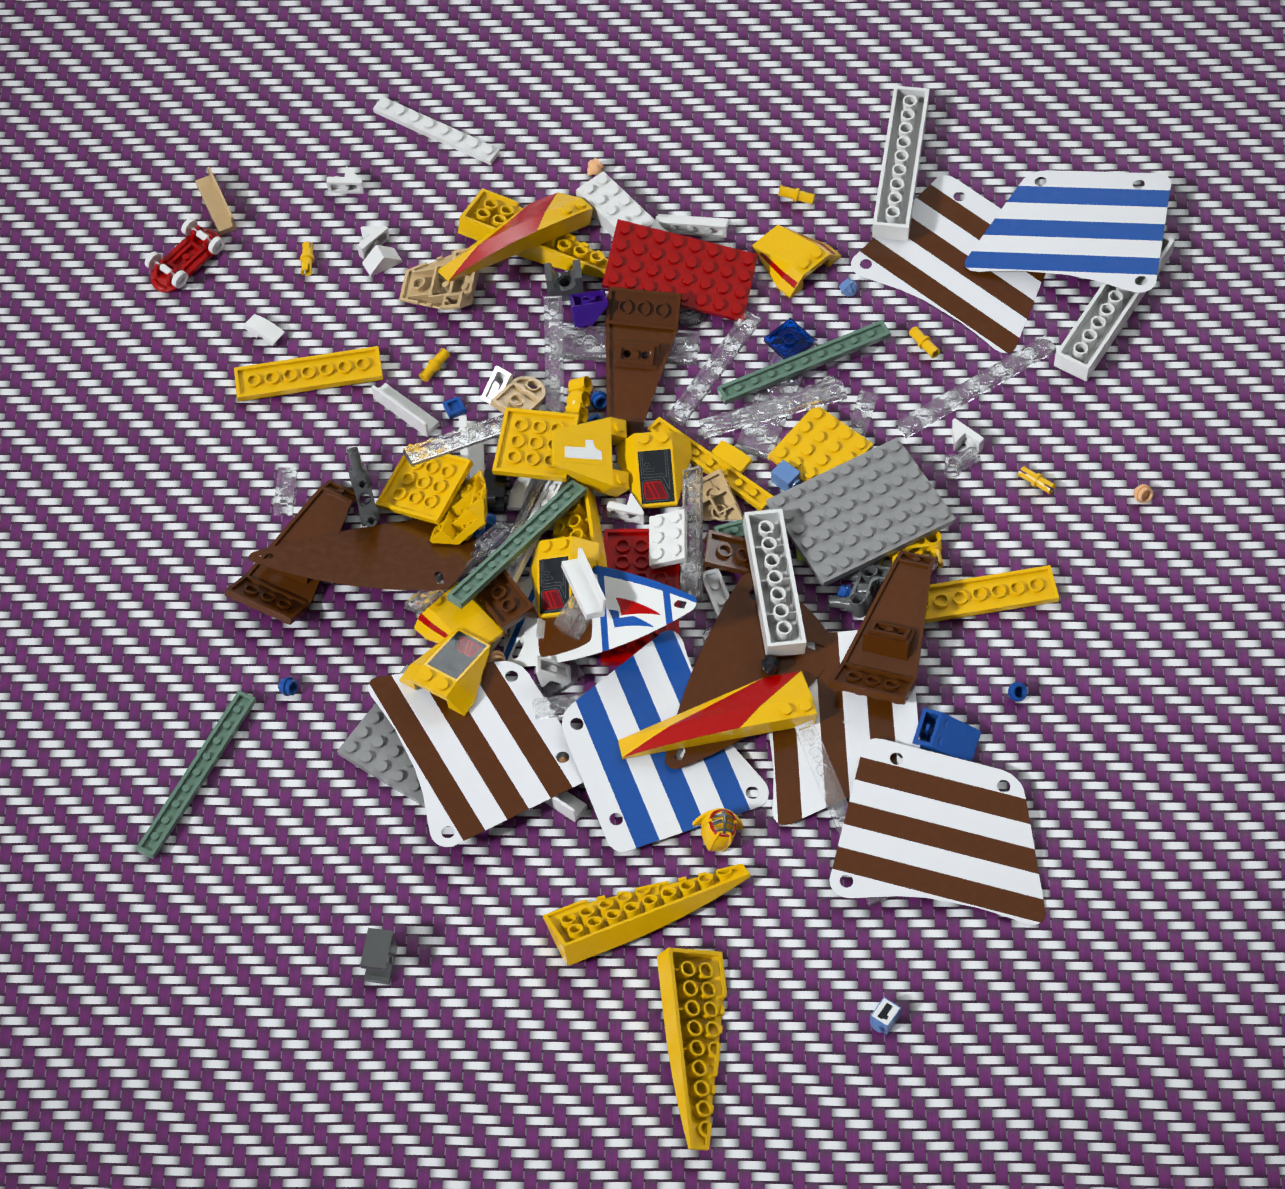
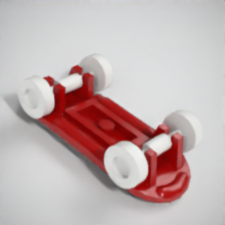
[145,218,225,293]

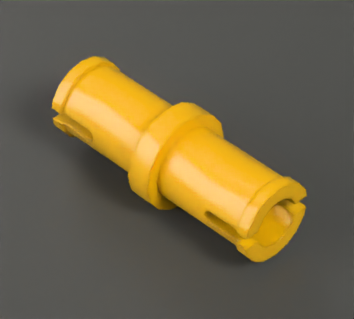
[778,185,815,205]
[300,241,314,276]
[909,326,940,358]
[419,348,450,382]
[1018,466,1056,495]

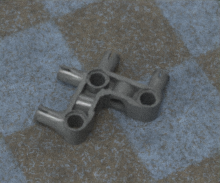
[347,447,381,527]
[829,557,891,618]

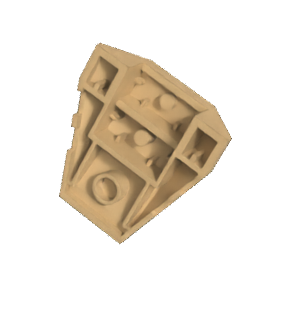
[399,248,479,310]

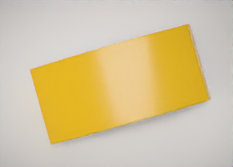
[711,440,753,474]

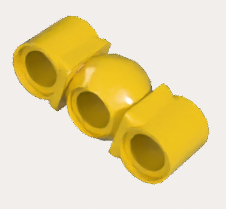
[564,376,593,424]

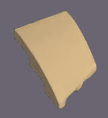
[687,468,743,521]

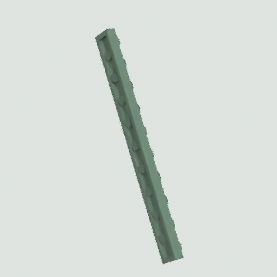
[717,320,891,405]
[446,480,587,609]
[136,690,256,859]

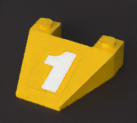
[551,417,629,497]

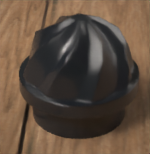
[761,655,780,675]

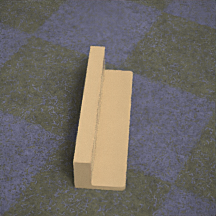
[195,167,236,235]

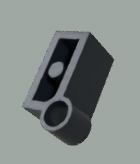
[484,470,511,513]

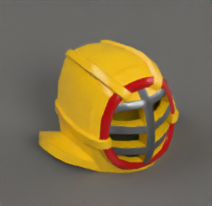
[692,808,743,852]

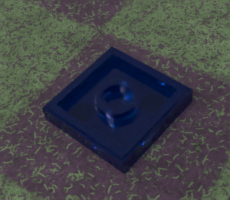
[764,318,815,360]

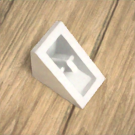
[362,245,402,277]

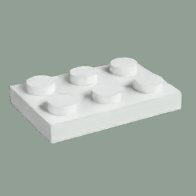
[649,509,687,569]

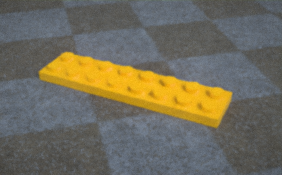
[234,346,383,402]
[925,565,1059,623]

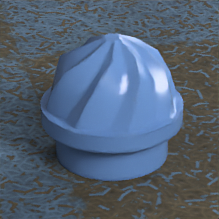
[839,278,857,296]

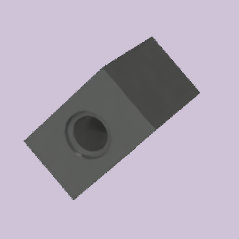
[544,259,584,303]
[360,928,398,985]

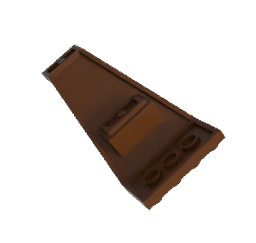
[605,287,682,439]
[225,480,361,625]
[829,550,938,705]

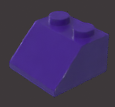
[569,289,608,329]

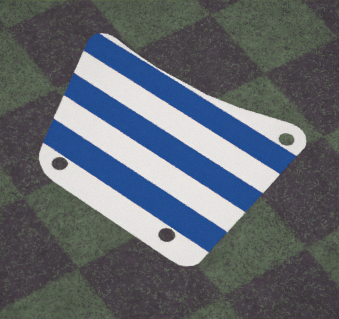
[965,170,1171,293]
[562,630,769,852]

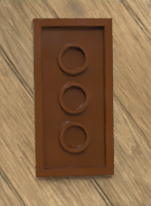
[700,530,751,575]
[464,569,539,638]

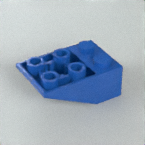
[912,708,981,762]

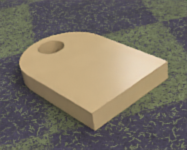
[490,376,546,414]

